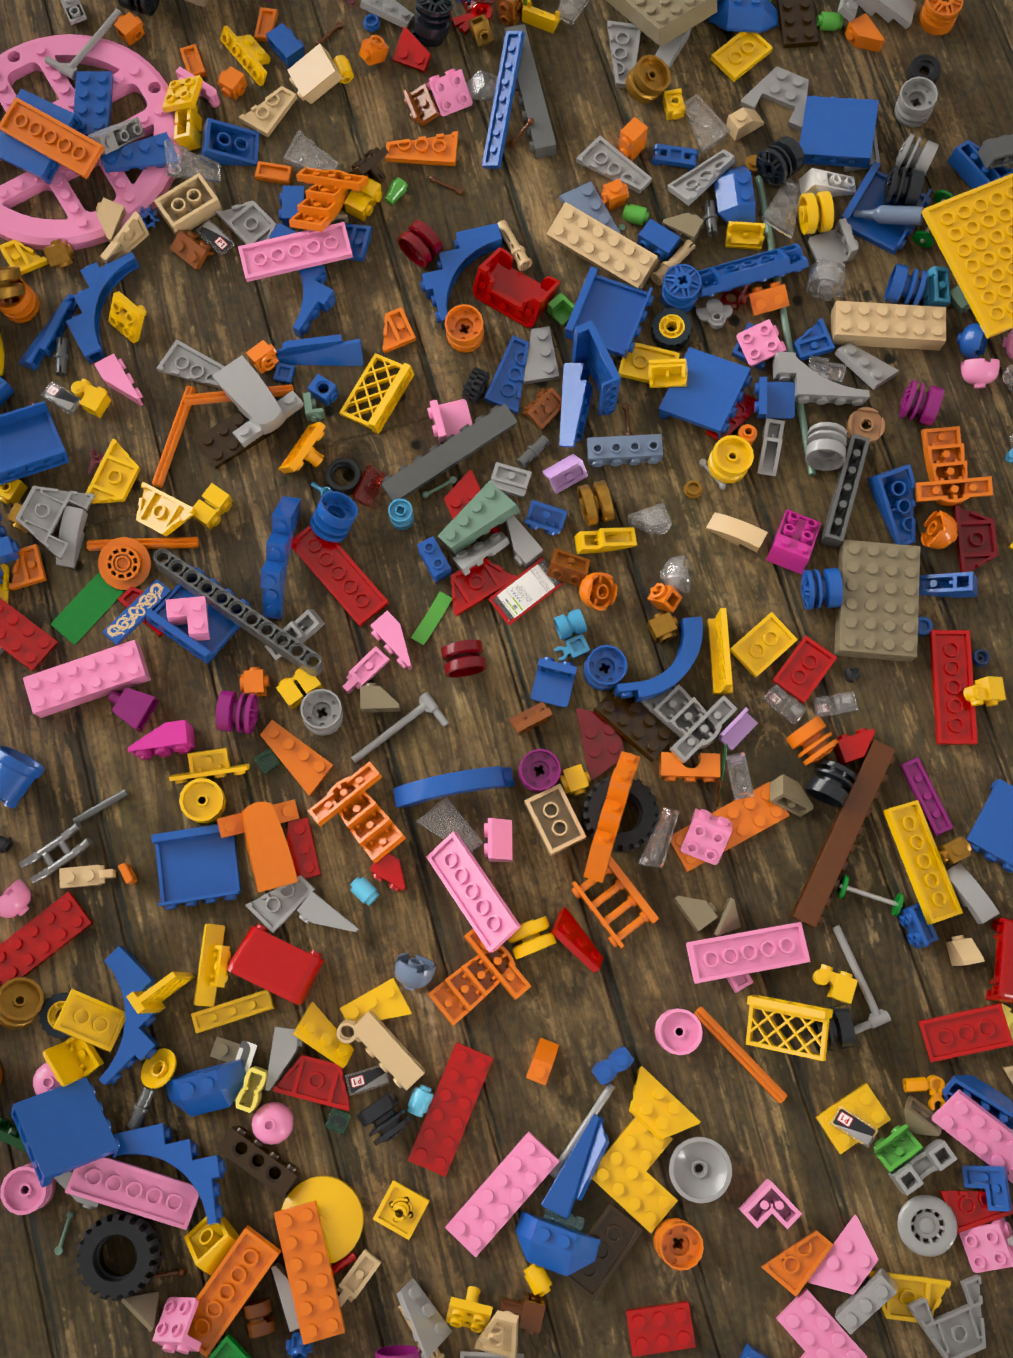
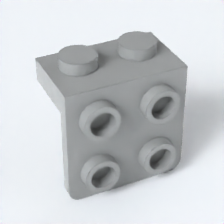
[808,218,859,269]

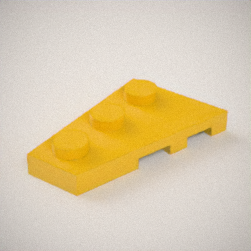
[340,978,413,1022]
[293,1001,354,1068]

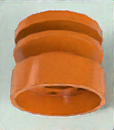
[919,0,964,35]
[0,278,40,323]
[445,304,484,353]
[785,715,839,766]
[653,1218,704,1271]

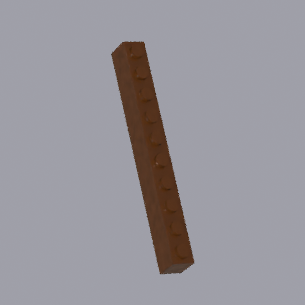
[790,739,896,928]

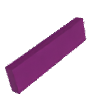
[899,757,954,837]

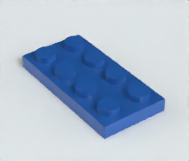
[73,71,113,136]

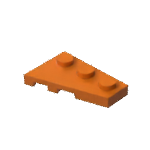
[761,1229,834,1297]

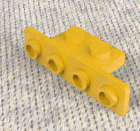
[220,26,271,86]
[169,747,250,784]
[194,924,231,1007]

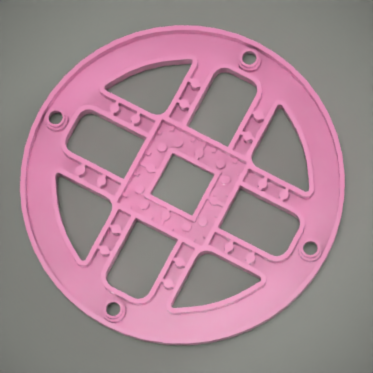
[0,34,183,250]

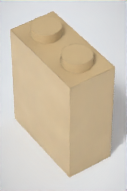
[287,44,343,104]

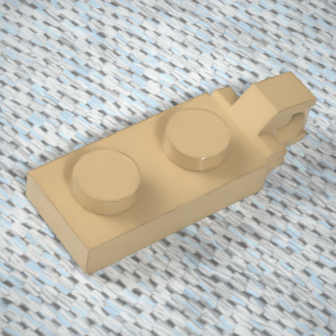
[59,865,116,889]
[337,1249,381,1307]

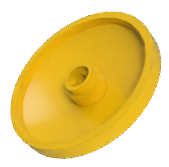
[281,1176,364,1263]

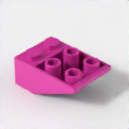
[766,509,821,574]
[128,720,196,760]

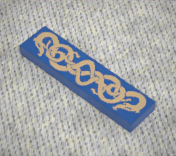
[102,579,171,646]

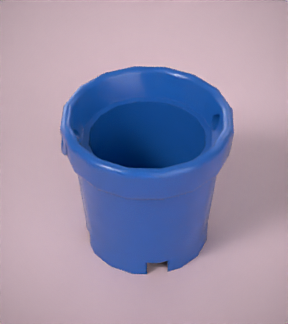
[0,745,45,808]

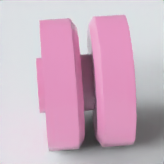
[654,1008,703,1055]
[0,1163,55,1215]

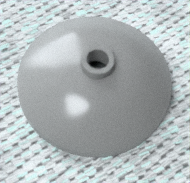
[669,1137,732,1203]

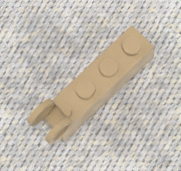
[337,1009,425,1091]

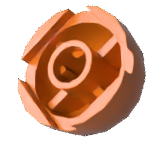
[921,511,958,550]
[579,572,617,611]

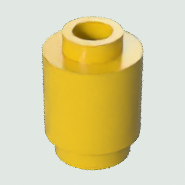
[333,55,354,84]
[523,1264,552,1297]

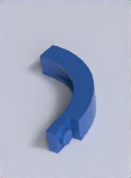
[614,617,703,702]
[393,766,515,808]

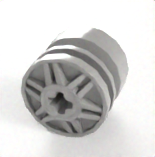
[894,77,938,128]
[895,133,939,175]
[805,422,848,471]
[300,689,343,736]

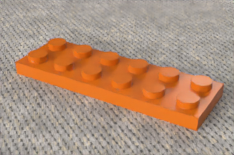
[0,97,105,179]
[667,782,790,872]
[274,1200,346,1345]
[187,1225,281,1358]

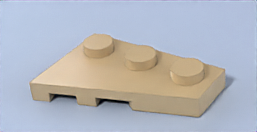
[238,86,297,137]
[474,1310,519,1358]

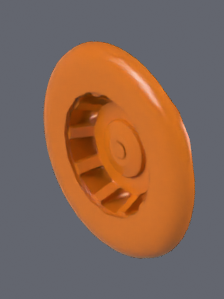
[98,537,151,590]

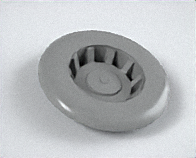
[897,1195,958,1257]

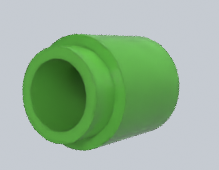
[816,11,844,32]
[622,204,650,226]

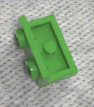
[873,1124,923,1174]

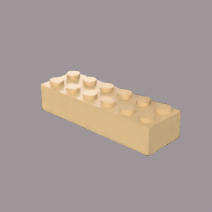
[547,202,659,290]
[831,301,946,351]

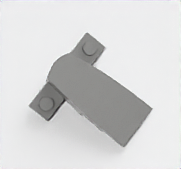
[837,0,916,29]
[212,355,304,448]
[640,684,737,763]

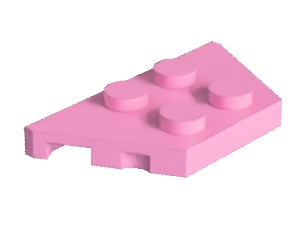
[807,1215,879,1295]

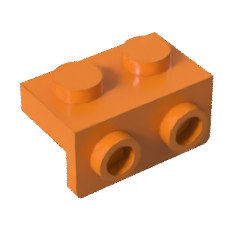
[748,281,790,316]

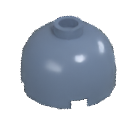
[395,953,436,990]

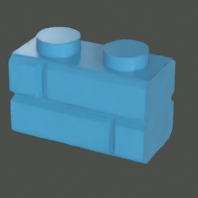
[923,266,951,307]

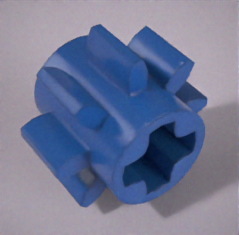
[138,205,160,229]
[286,1332,313,1358]

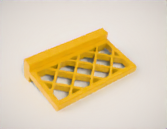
[339,353,415,434]
[707,608,733,695]
[126,971,195,1014]
[746,994,833,1061]

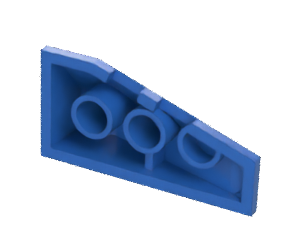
[867,464,916,545]

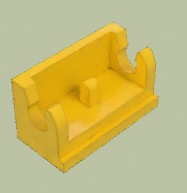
[522,0,560,34]
[725,221,765,250]
[648,359,688,388]

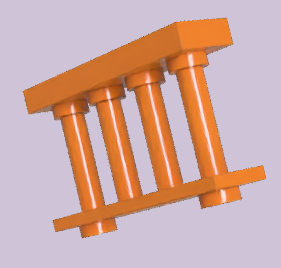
[571,856,659,949]

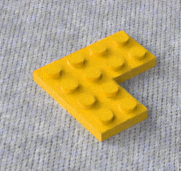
[592,1117,678,1233]

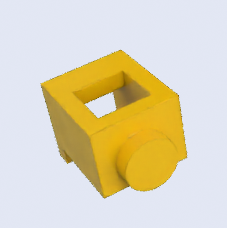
[662,88,685,120]

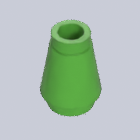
[384,177,408,206]

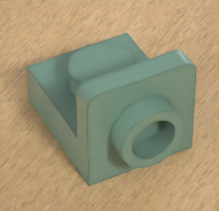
[303,392,325,422]

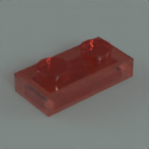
[352,465,385,507]

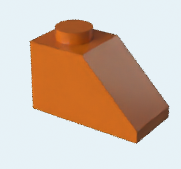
[845,13,885,52]
[526,1037,559,1086]

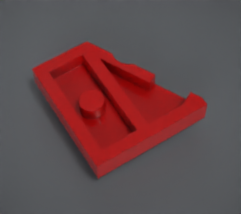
[392,27,431,73]

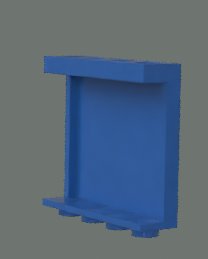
[0,89,82,185]
[800,96,879,168]
[841,161,932,255]
[565,267,654,359]
[571,320,621,416]
[659,347,753,439]
[0,401,69,485]
[145,565,250,665]
[966,779,1013,873]
[151,824,242,910]
[11,1077,120,1188]

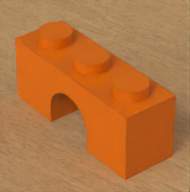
[659,752,720,783]

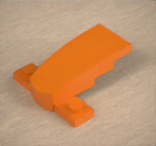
[289,167,369,232]
[915,426,993,507]
[308,761,406,863]
[217,799,299,892]
[427,929,531,1027]

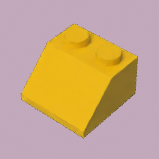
[184,1216,239,1276]

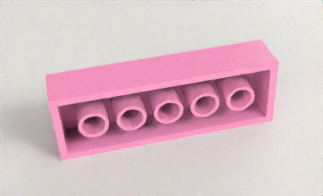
[23,640,151,718]

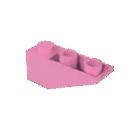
[94,353,144,406]
[370,611,412,670]

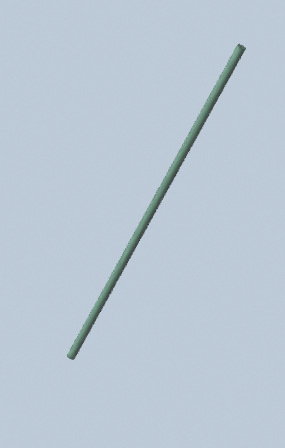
[755,175,816,476]

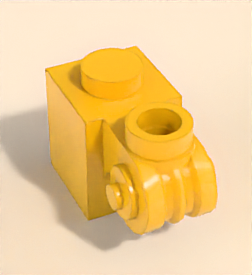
[71,379,112,418]
[964,676,1006,707]
[813,964,858,1004]

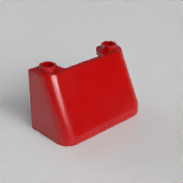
[473,247,561,328]
[985,918,1013,1004]
[226,924,325,1005]

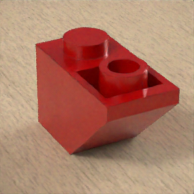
[834,728,875,765]
[370,853,407,893]

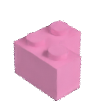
[166,596,210,641]
[738,1179,802,1230]

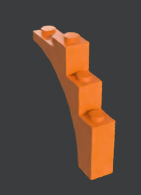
[583,751,640,883]

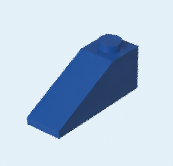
[919,572,978,598]

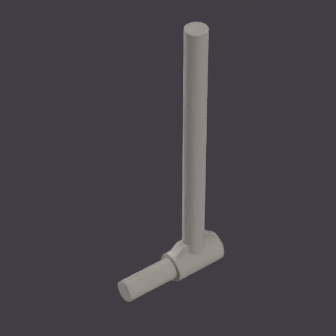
[44,9,122,80]
[351,692,450,763]
[832,925,891,1035]
[549,1083,615,1179]

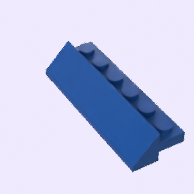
[698,243,809,298]

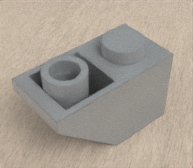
[60,0,87,25]

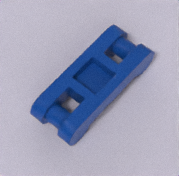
[651,144,699,170]

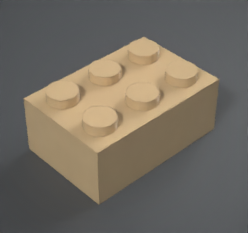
[154,173,223,236]
[524,784,586,856]

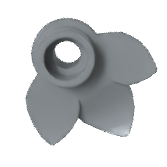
[696,298,733,329]

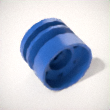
[884,263,928,305]
[660,264,702,313]
[310,491,358,542]
[801,568,843,610]
[583,645,628,691]

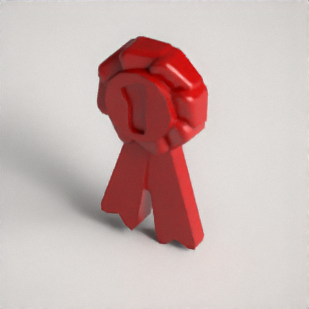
[452,2,492,35]

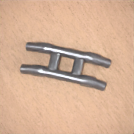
[19,822,92,885]

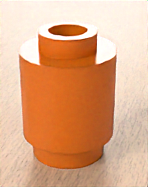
[736,424,757,446]

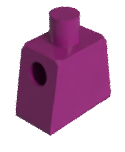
[108,688,159,733]

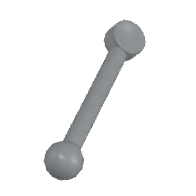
[699,459,726,490]

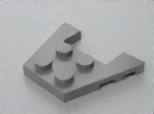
[739,66,809,132]
[15,486,95,560]
[906,1274,986,1358]

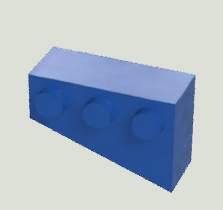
[947,140,1013,189]

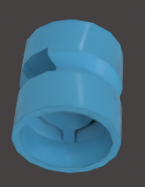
[388,499,414,530]
[553,608,587,641]

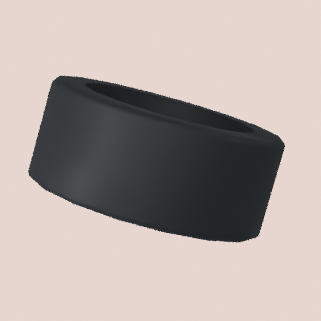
[326,458,362,495]

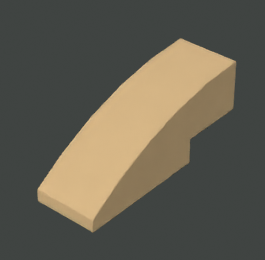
[706,512,768,553]

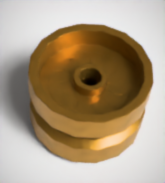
[625,55,671,104]
[0,266,25,299]
[577,480,614,527]
[0,977,44,1030]

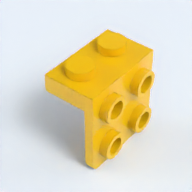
[43,1036,104,1087]

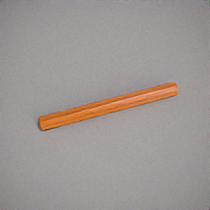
[183,384,294,406]
[152,386,196,488]
[86,537,199,551]
[694,1007,787,1103]

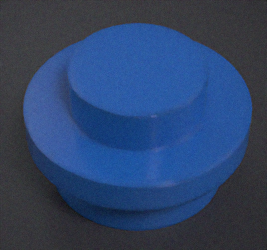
[363,14,380,32]

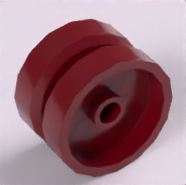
[397,220,443,268]
[441,639,487,678]

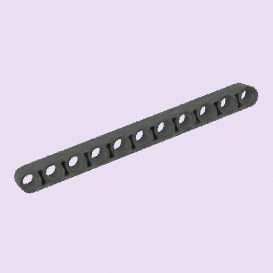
[153,549,323,676]

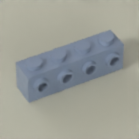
[586,434,663,467]

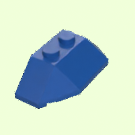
[709,0,778,33]
[713,166,756,224]
[165,1059,246,1117]
[942,1075,1013,1130]
[515,1210,601,1276]

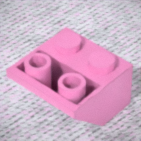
[484,818,513,862]

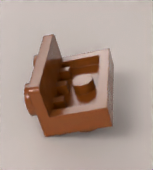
[403,84,439,127]
[170,230,215,270]

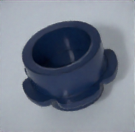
[972,649,990,668]

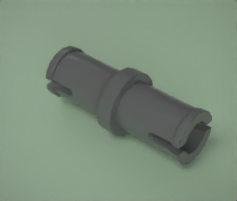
[703,200,718,237]
[54,337,69,376]
[516,435,550,469]
[127,1086,156,1130]

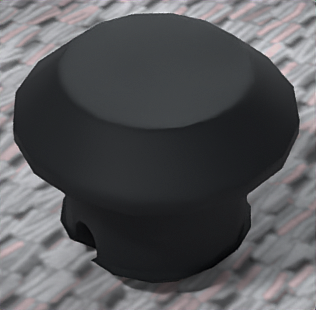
[844,667,861,683]
[0,836,13,853]

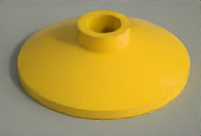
[141,1048,177,1089]

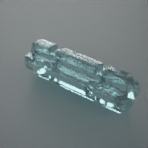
[544,1208,585,1231]

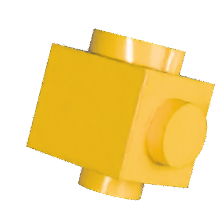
[559,764,591,796]

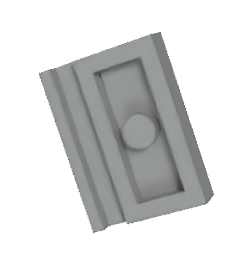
[491,462,532,499]

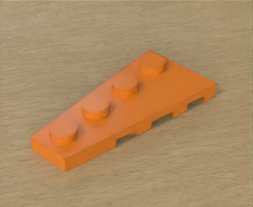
[385,131,458,166]
[260,720,334,797]

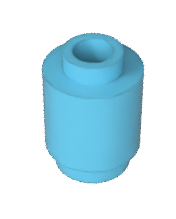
[350,876,380,906]
[407,1084,434,1117]

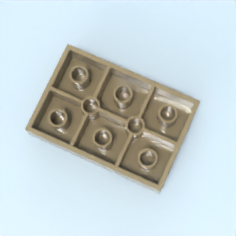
[606,0,717,47]
[834,540,920,662]

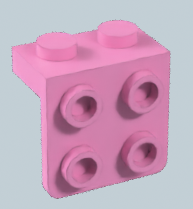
[426,68,473,117]
[736,319,787,366]
[427,399,472,443]
[681,809,733,865]
[959,1217,1013,1273]
[152,1297,201,1354]

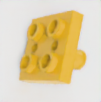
[162,75,203,113]
[108,291,146,344]
[373,1180,430,1240]
[445,1286,493,1333]

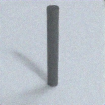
[72,788,129,823]

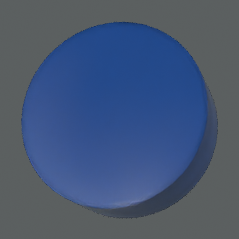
[918,616,933,637]

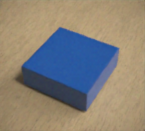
[273,362,296,385]

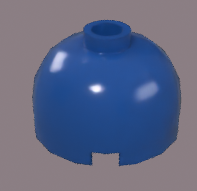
[957,323,988,359]

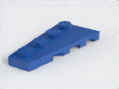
[100,132,180,173]
[484,335,529,415]

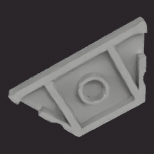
[215,200,277,244]

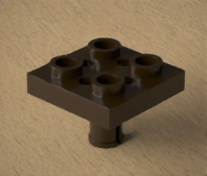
[348,146,389,183]

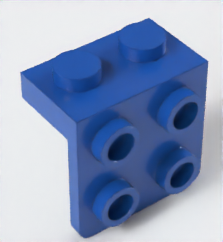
[754,377,795,419]
[531,657,577,708]
[898,903,939,948]

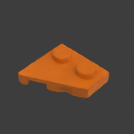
[383,307,416,354]
[8,544,47,591]

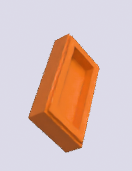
[254,7,278,43]
[180,44,207,78]
[254,161,293,185]

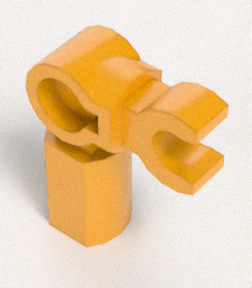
[903,1075,946,1110]

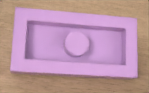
[542,454,588,494]
[717,707,758,751]

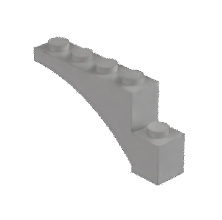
[772,352,870,406]

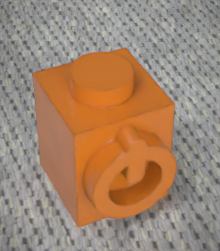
[114,12,145,46]
[359,35,389,66]
[217,66,248,101]
[601,178,629,211]
[246,340,279,374]
[647,583,683,613]
[240,667,270,697]

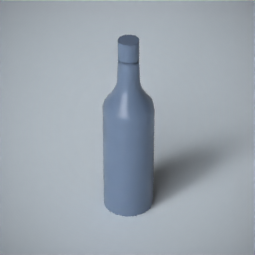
[853,205,924,226]

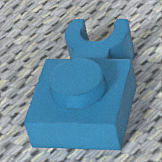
[554,634,590,662]

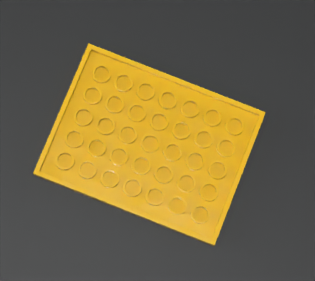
[921,173,1013,339]

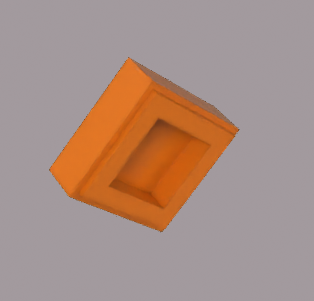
[118,863,138,885]

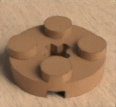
[846,407,885,444]

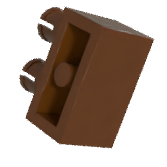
[499,1291,546,1335]

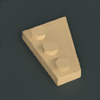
[101,211,149,264]

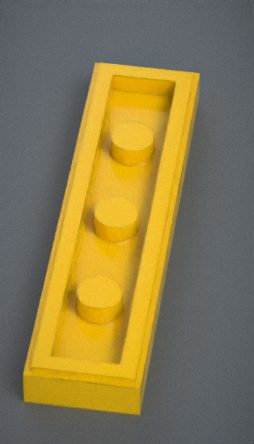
[191,990,275,1034]

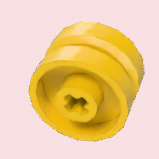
[798,191,834,235]
[707,435,754,484]
[179,778,227,824]
[508,916,557,960]

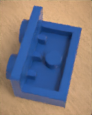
[524,500,568,536]

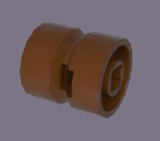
[243,1297,277,1338]

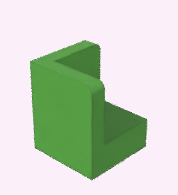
[547,293,575,326]

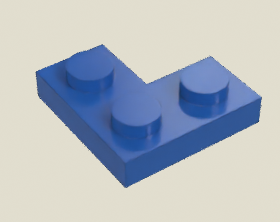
[962,1165,1012,1212]

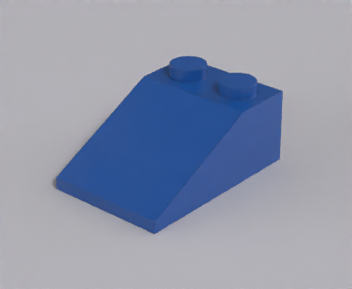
[200,118,260,166]

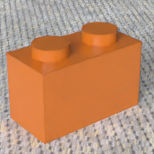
[618,117,648,161]

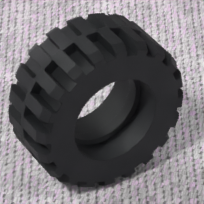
[582,777,659,853]
[76,1211,163,1301]

